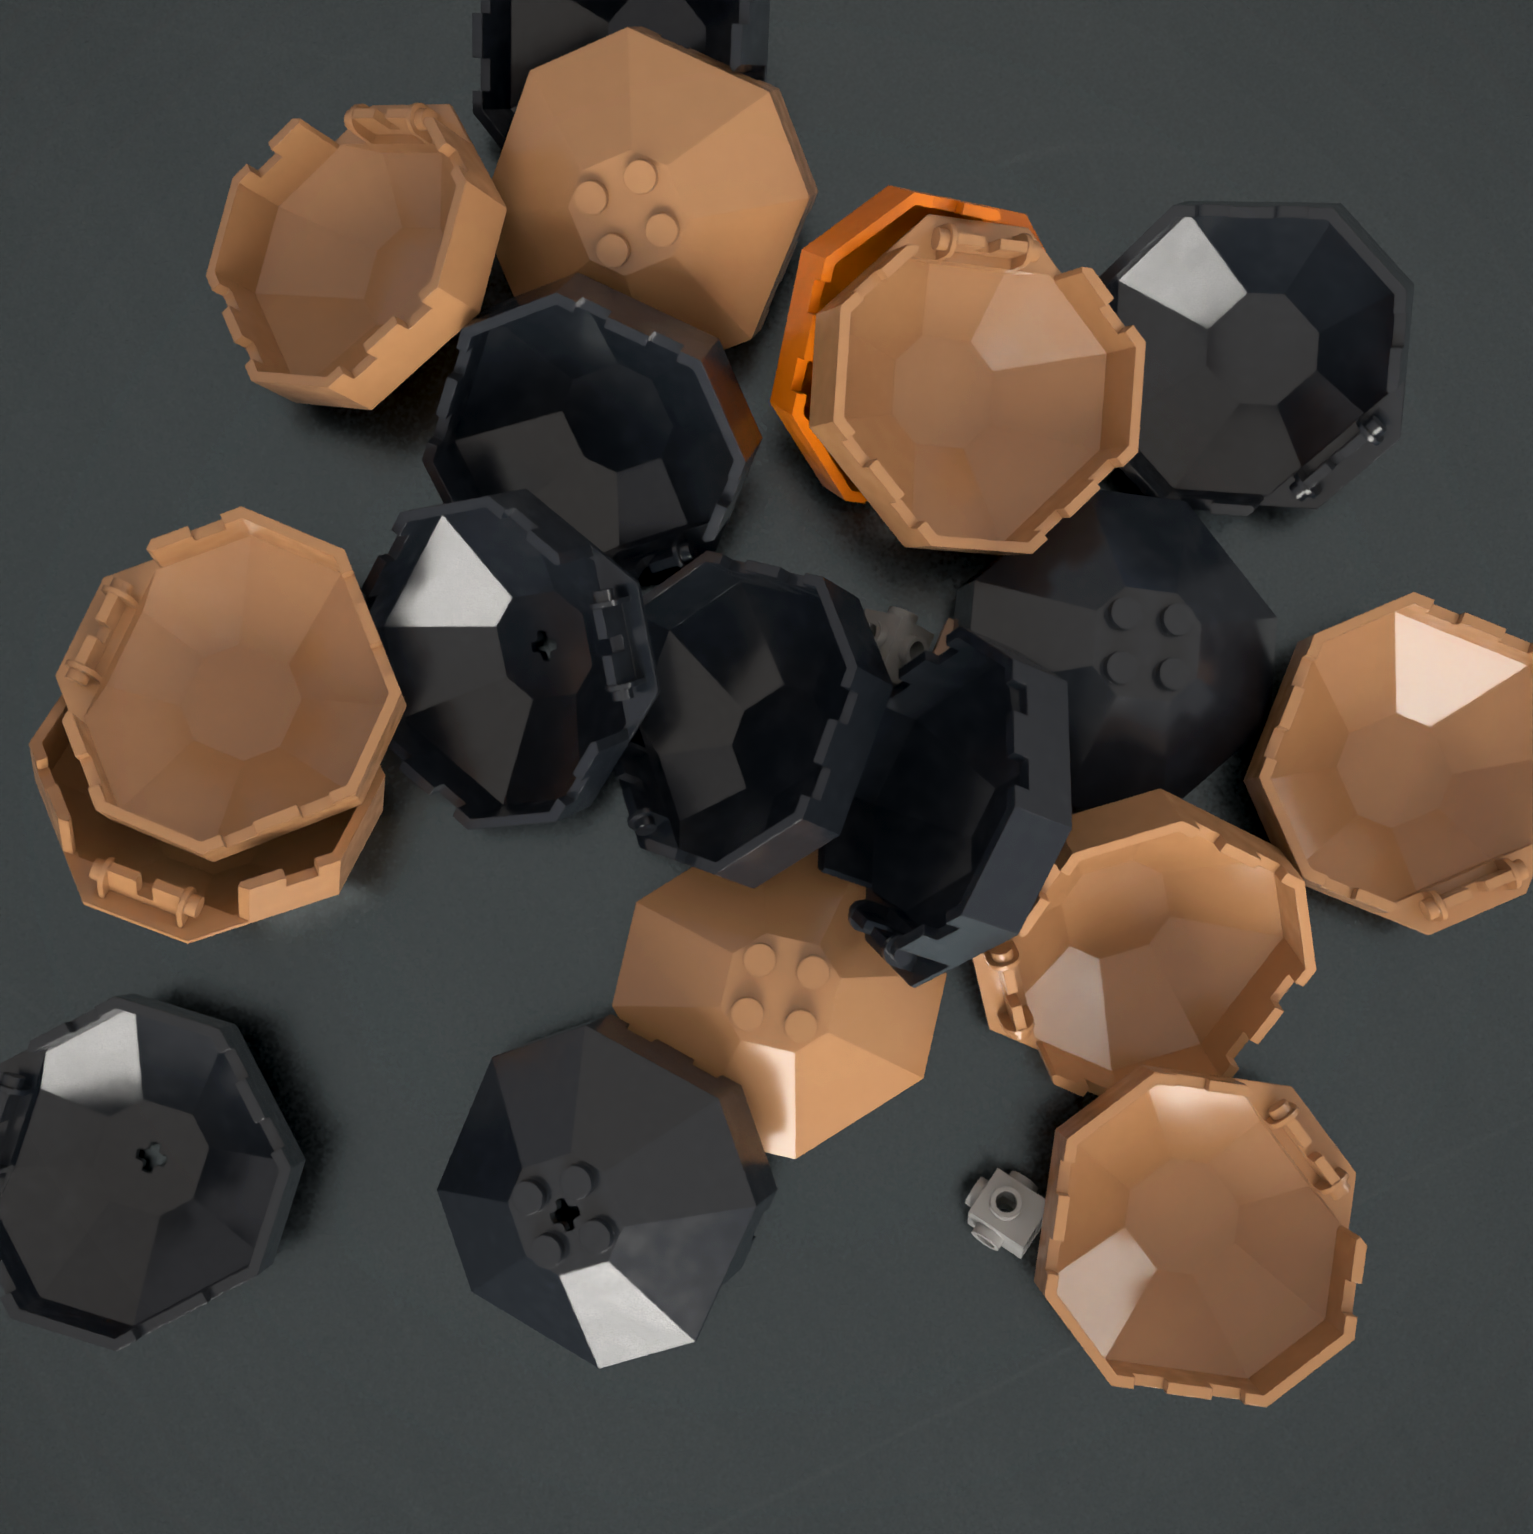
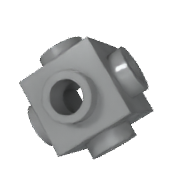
[864,606,934,687]
[965,1168,1045,1259]

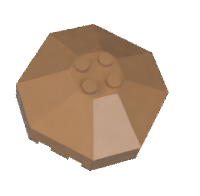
[492,26,818,350]
[206,103,507,410]
[809,214,1146,555]
[55,506,407,862]
[1243,592,1533,935]
[29,694,385,944]
[972,788,1317,1097]
[612,849,947,1159]
[1034,1065,1367,1408]

